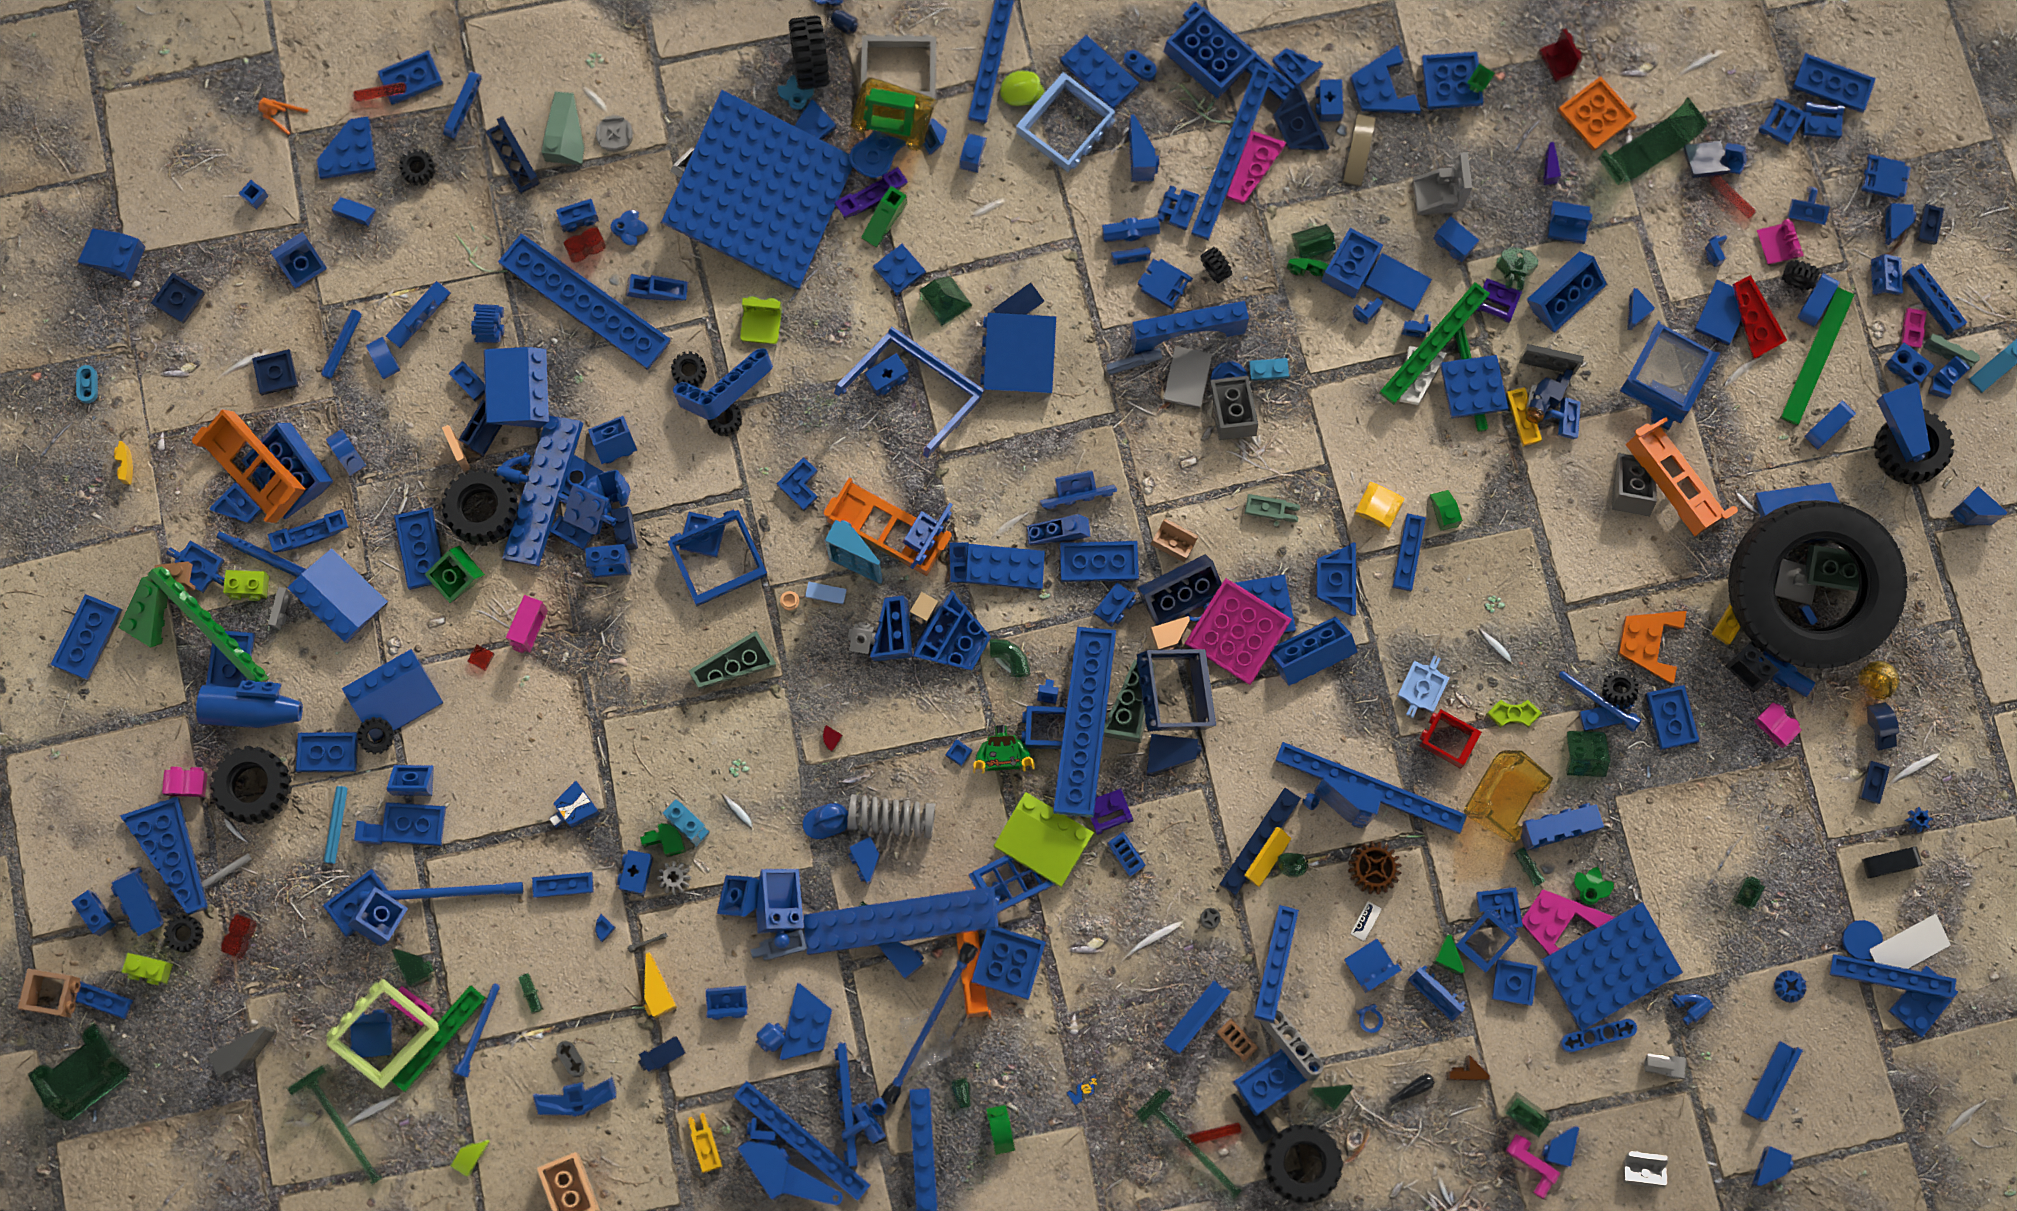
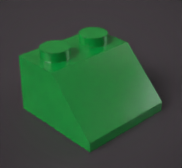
[425,546,485,603]

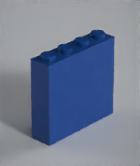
[980,313,1057,393]

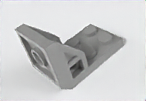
[1413,152,1472,215]

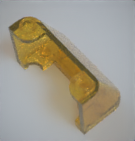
[850,78,938,151]
[1464,750,1553,843]

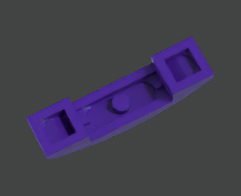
[835,167,908,218]

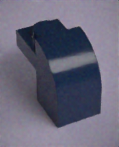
[1867,702,1900,751]

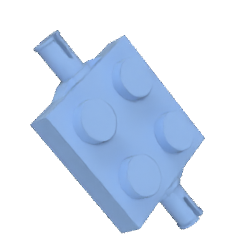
[1397,656,1449,718]

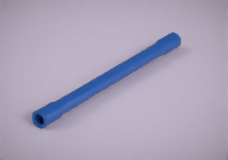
[361,882,523,903]

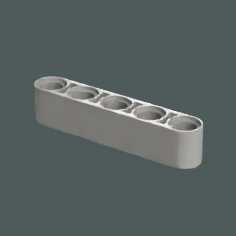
[1252,996,1324,1081]

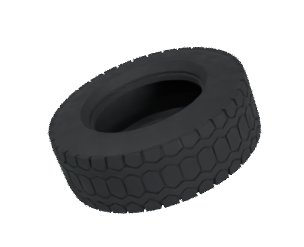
[1728,500,1907,669]

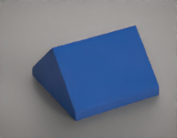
[387,765,434,796]

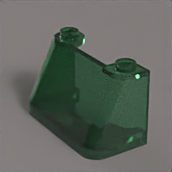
[27,1023,130,1121]

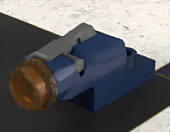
[1525,368,1574,424]

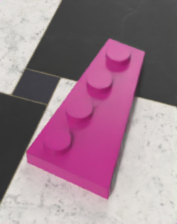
[1226,130,1286,205]

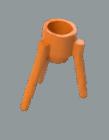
[258,98,308,135]

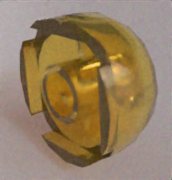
[1858,660,1900,700]

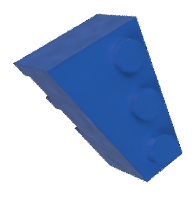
[870,595,913,662]
[111,867,164,936]

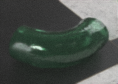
[989,638,1030,677]

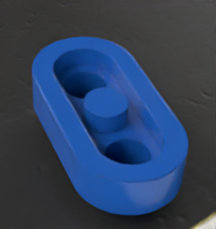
[1123,50,1157,81]

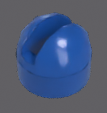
[1303,793,1320,810]
[870,1097,888,1115]

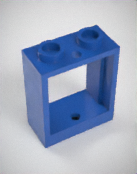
[585,544,632,578]
[1022,706,1067,750]
[1455,909,1518,973]

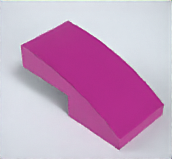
[1902,308,1927,348]
[389,986,434,1026]

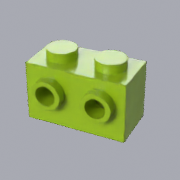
[223,570,269,601]
[122,953,173,985]

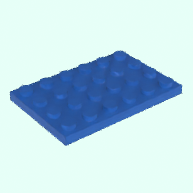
[1540,902,1683,1031]

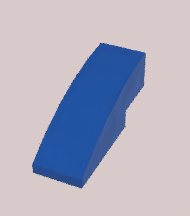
[626,274,688,301]

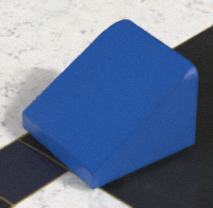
[1928,376,1952,399]

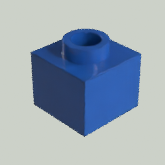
[238,180,269,210]

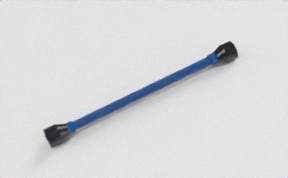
[881,942,979,1105]

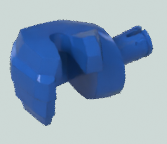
[587,470,631,513]

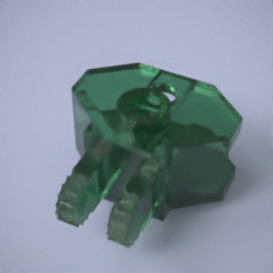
[1496,246,1539,291]

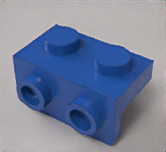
[556,198,599,232]
[705,985,748,1020]

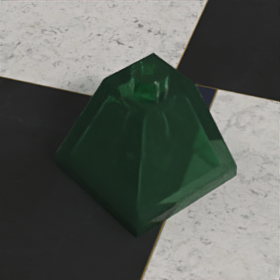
[919,276,972,327]

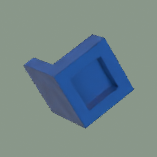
[354,821,383,845]

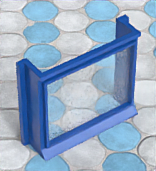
[1620,321,1720,424]

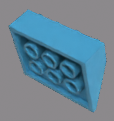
[825,520,883,584]

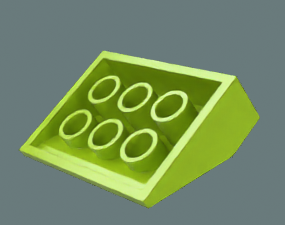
[993,792,1094,887]

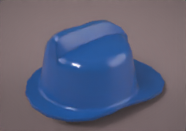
[803,803,848,839]

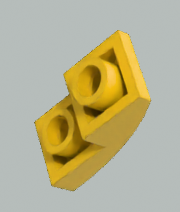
[114,441,133,485]

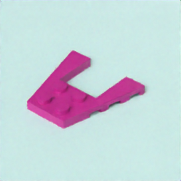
[1522,889,1614,955]

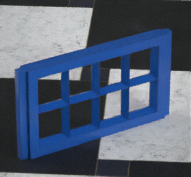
[968,855,1056,914]

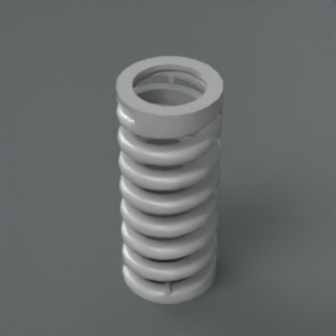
[847,794,936,839]

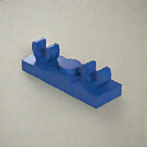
[1408,966,1465,1021]

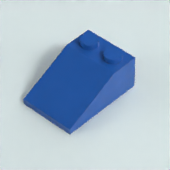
[1129,115,1159,182]
[78,228,146,280]

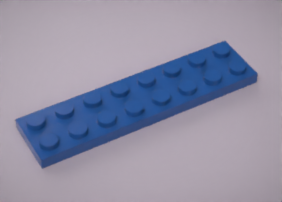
[502,416,584,567]

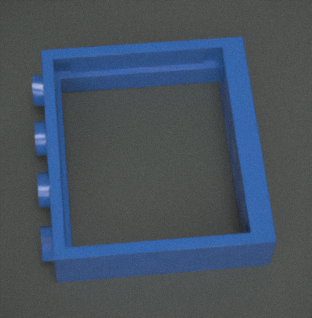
[667,509,767,607]

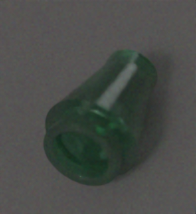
[950,1077,971,1109]

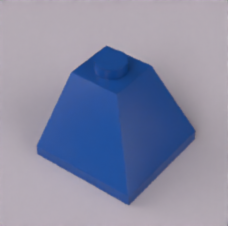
[717,875,759,917]

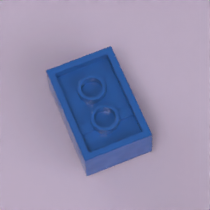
[1321,228,1383,299]

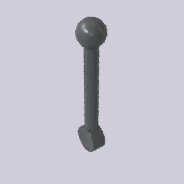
[628,933,668,952]

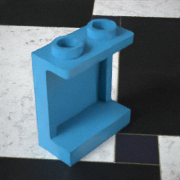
[663,799,710,847]

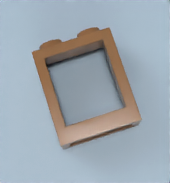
[18,969,81,1018]

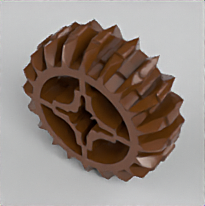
[1348,841,1402,895]

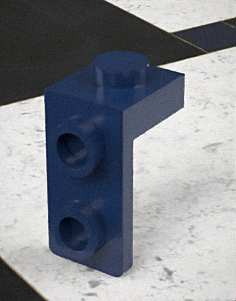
[638,1036,686,1074]

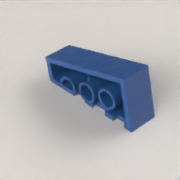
[1518,803,1604,851]

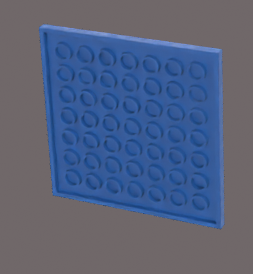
[661,90,853,290]

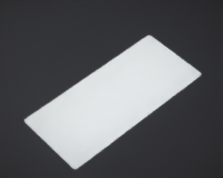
[1870,914,1951,969]

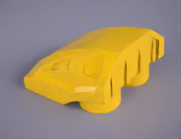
[1354,482,1405,530]

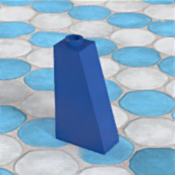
[1877,382,1930,463]

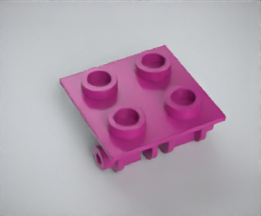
[1756,219,1804,264]

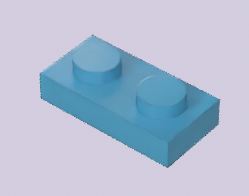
[1249,358,1289,381]

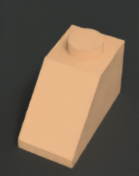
[1150,616,1190,650]

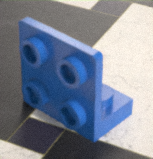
[1344,939,1402,994]

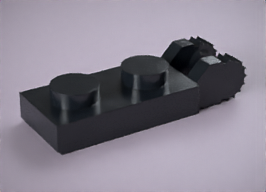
[1231,1093,1278,1145]

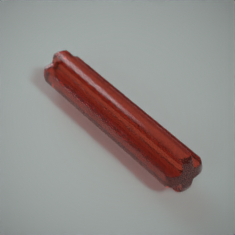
[353,82,407,102]
[1710,175,1756,218]
[1182,1122,1242,1147]

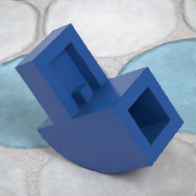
[326,429,366,476]

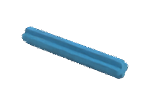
[324,786,348,864]

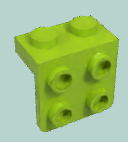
[740,296,782,344]

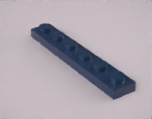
[1219,788,1301,896]

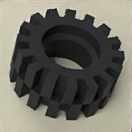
[399,149,436,186]
[1200,247,1232,283]
[1782,260,1820,290]
[671,351,707,387]
[707,403,742,436]
[1602,671,1639,709]
[357,717,394,755]
[163,915,204,953]

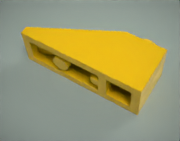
[644,952,677,1019]

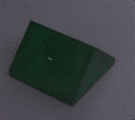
[1308,1084,1353,1113]

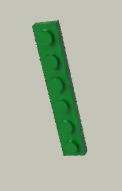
[391,985,486,1092]

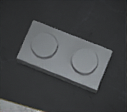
[268,587,292,630]

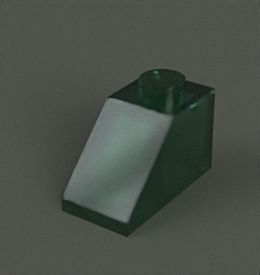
[392,948,435,988]

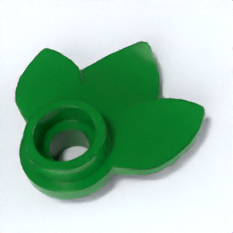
[1574,867,1614,905]

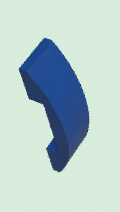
[267,509,349,553]

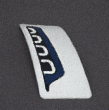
[1351,902,1381,941]

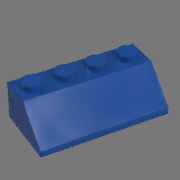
[1526,251,1607,333]
[1270,616,1358,686]

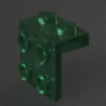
[1566,731,1610,777]

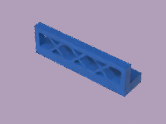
[1902,263,1968,336]
[1163,981,1231,1055]
[1743,1041,1803,1122]

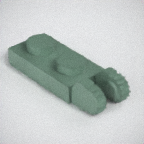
[1923,334,1980,368]
[1244,494,1300,522]

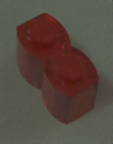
[563,227,606,263]
[221,914,256,959]

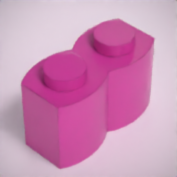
[1754,702,1802,748]
[162,766,207,797]

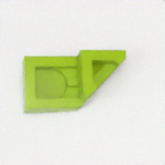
[451,1140,490,1177]

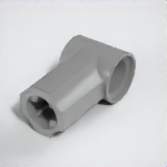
[1644,1054,1686,1079]

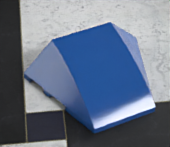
[913,590,991,670]

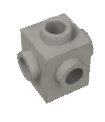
[848,622,875,654]

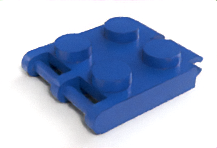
[1861,154,1911,199]
[1137,259,1193,309]

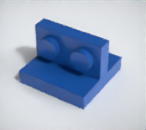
[1547,201,1592,244]

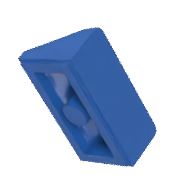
[331,197,376,226]
[1111,247,1151,266]

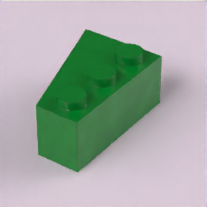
[118,576,168,648]

